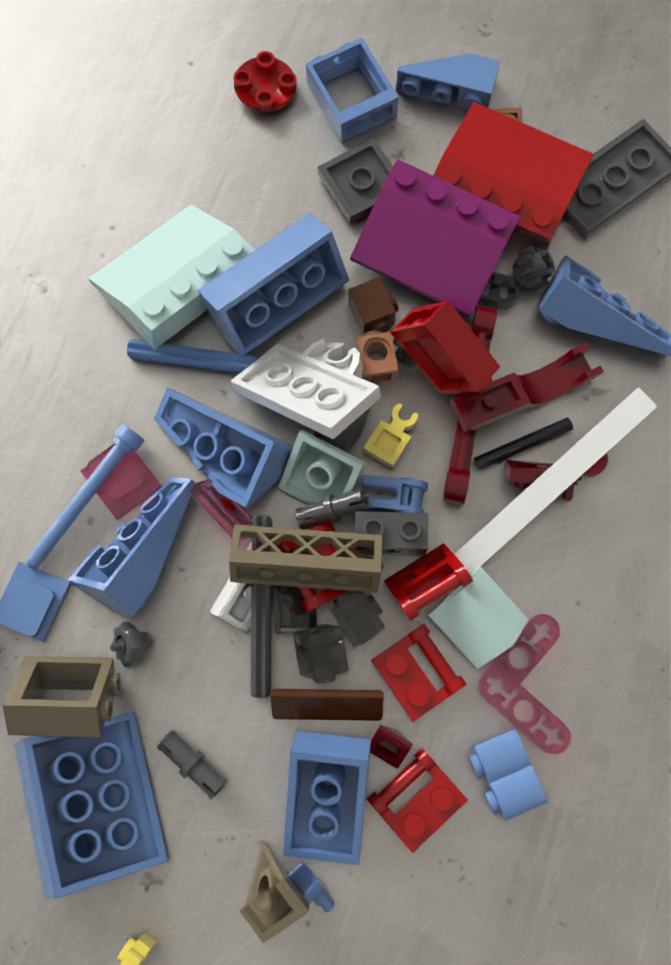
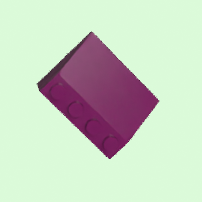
[350,159,520,318]

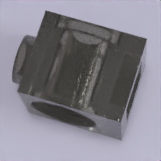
[293,624,349,684]

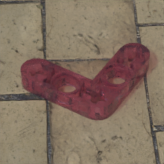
[478,614,571,754]

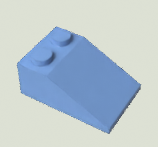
[283,730,371,865]

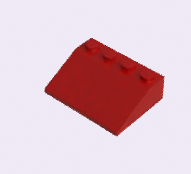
[433,102,594,247]

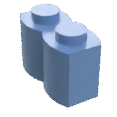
[469,729,548,820]

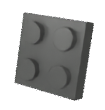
[317,138,393,224]

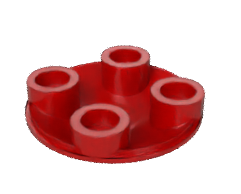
[233,51,297,112]

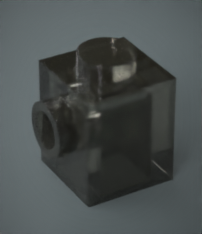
[330,591,385,650]

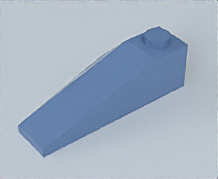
[539,255,671,356]
[154,388,293,508]
[68,477,196,617]

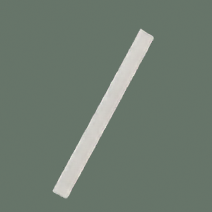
[448,387,657,594]

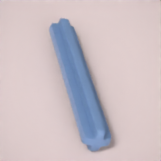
[127,339,259,373]

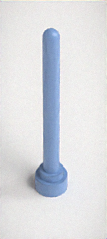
[26,423,145,569]

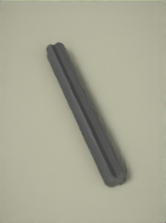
[251,515,272,698]

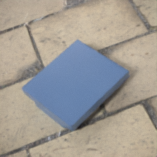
[0,562,71,642]

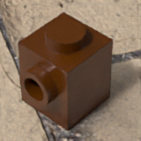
[348,277,399,335]

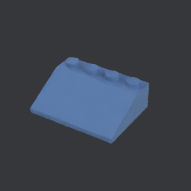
[14,712,168,899]

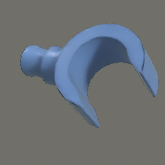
[288,862,334,912]

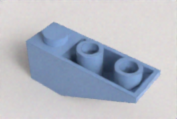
[396,54,501,110]

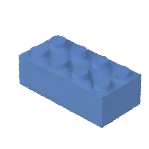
[198,213,350,356]

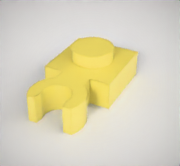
[363,403,418,469]
[117,932,157,965]

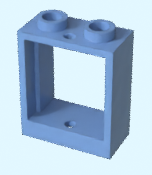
[306,38,399,143]

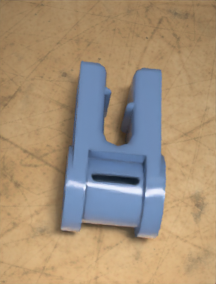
[361,475,428,513]

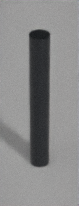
[474,417,573,470]

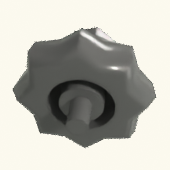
[110,622,151,668]

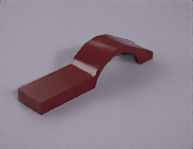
[450,342,604,433]

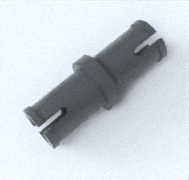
[295,487,370,530]
[157,730,228,800]

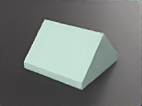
[278,429,365,505]
[428,566,529,669]

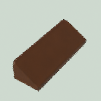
[271,689,384,721]

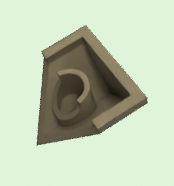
[240,840,310,943]

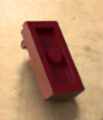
[504,460,582,501]

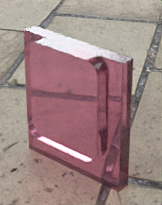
[80,444,162,520]

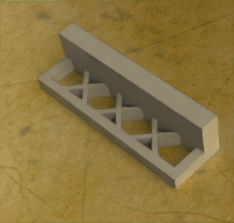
[229,525,382,593]

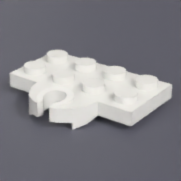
[230,338,381,439]

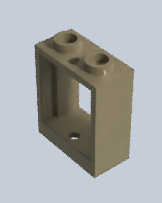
[2,656,121,737]

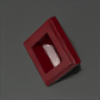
[370,725,413,769]

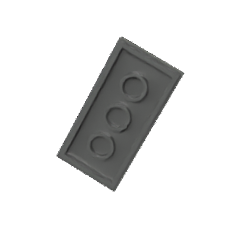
[564,118,671,240]

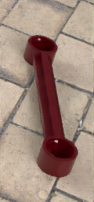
[443,306,497,505]

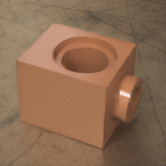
[357,330,398,385]

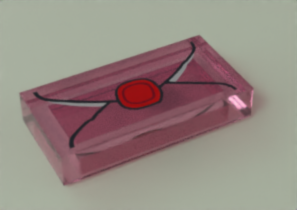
[190,479,252,541]

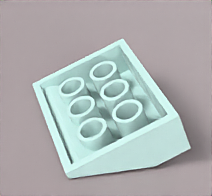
[89,205,255,350]

